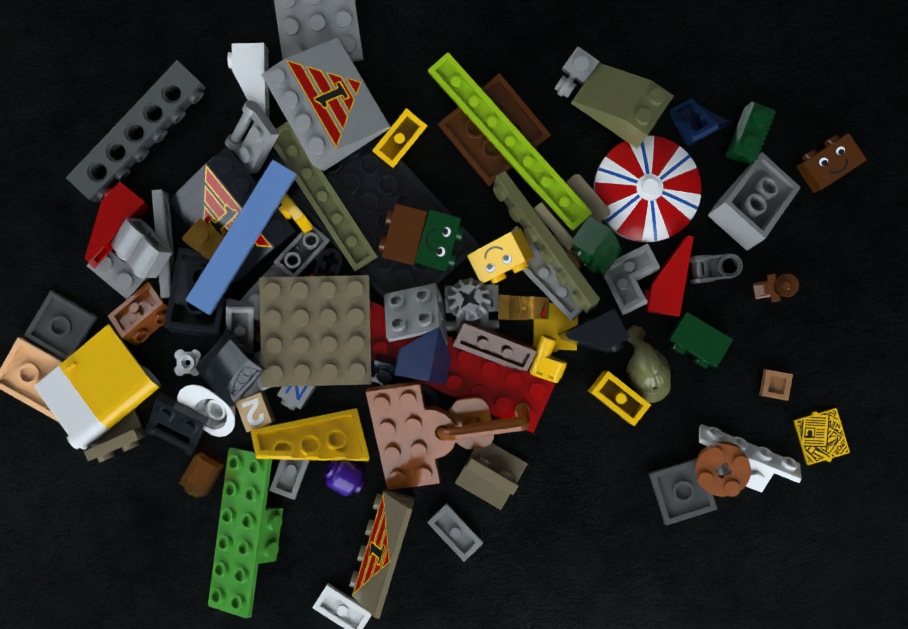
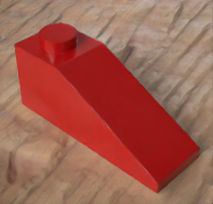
[85,182,149,269]
[642,236,694,317]

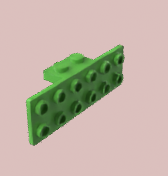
[208,448,283,618]

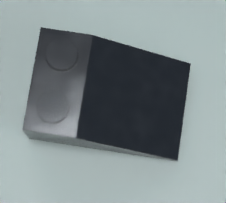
[164,248,231,339]

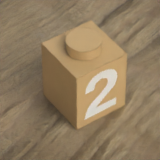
[236,391,276,432]

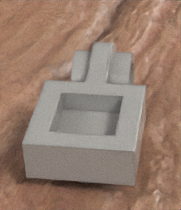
[554,47,599,98]

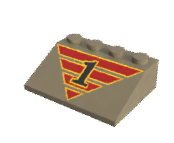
[349,488,415,619]

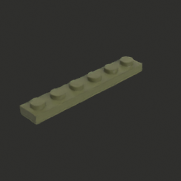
[273,121,378,272]
[493,171,600,314]

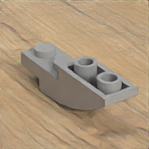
[240,224,330,322]

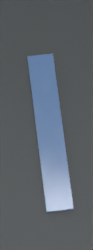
[185,160,297,315]

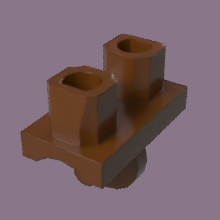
[753,273,799,302]

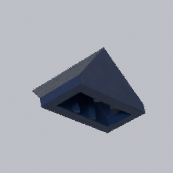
[669,98,733,147]
[394,327,451,384]

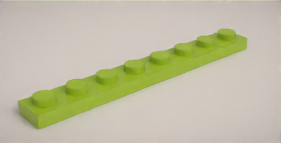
[428,52,592,232]

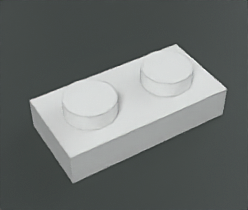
[313,583,371,629]

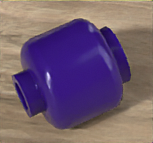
[324,460,365,496]

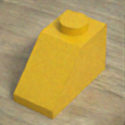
[372,108,427,168]

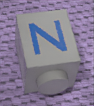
[277,386,316,410]

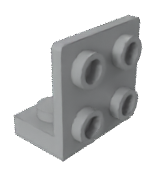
[384,283,448,345]

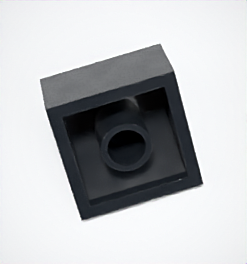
[559,308,630,353]

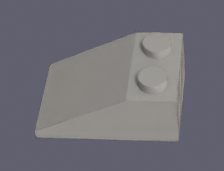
[708,152,801,250]

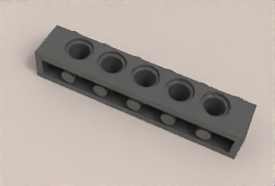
[66,61,206,203]

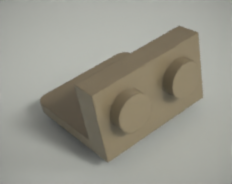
[534,174,611,250]
[84,409,147,463]

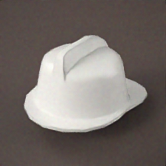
[177,384,236,437]

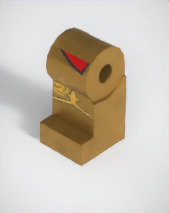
[498,295,549,320]

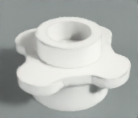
[174,349,201,376]

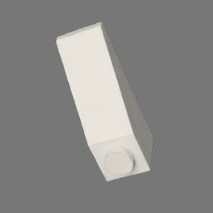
[228,43,270,120]

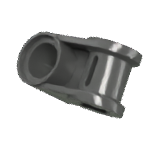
[689,254,743,284]

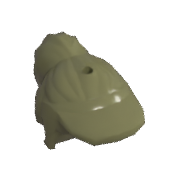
[626,325,671,403]

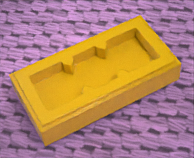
[278,193,313,234]

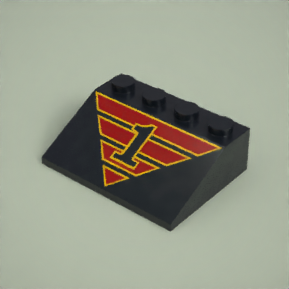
[168,147,298,284]

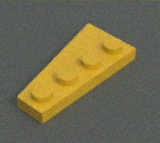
[251,408,369,461]

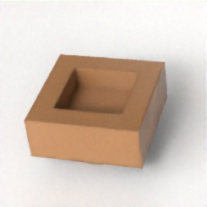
[759,369,793,401]

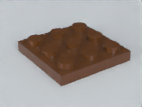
[438,73,551,187]

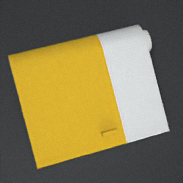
[34,324,161,450]

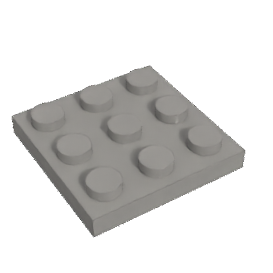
[274,0,364,62]

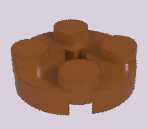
[695,441,751,497]

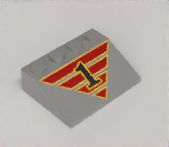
[261,37,391,171]

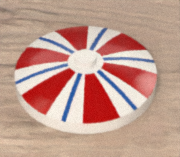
[594,135,701,243]

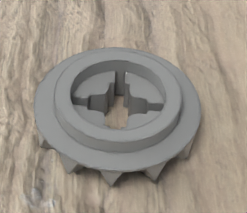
[448,278,491,321]

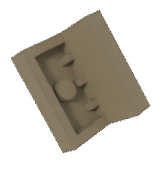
[455,442,528,510]

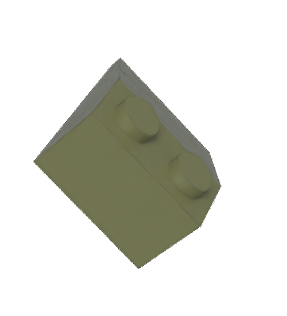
[571,63,674,148]

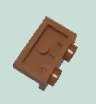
[108,282,168,346]

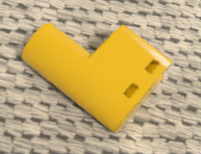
[529,335,567,383]

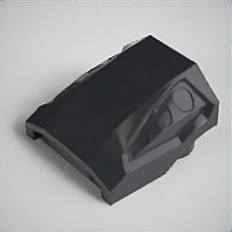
[195,329,266,407]

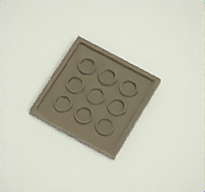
[259,275,372,387]

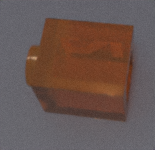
[179,453,224,497]

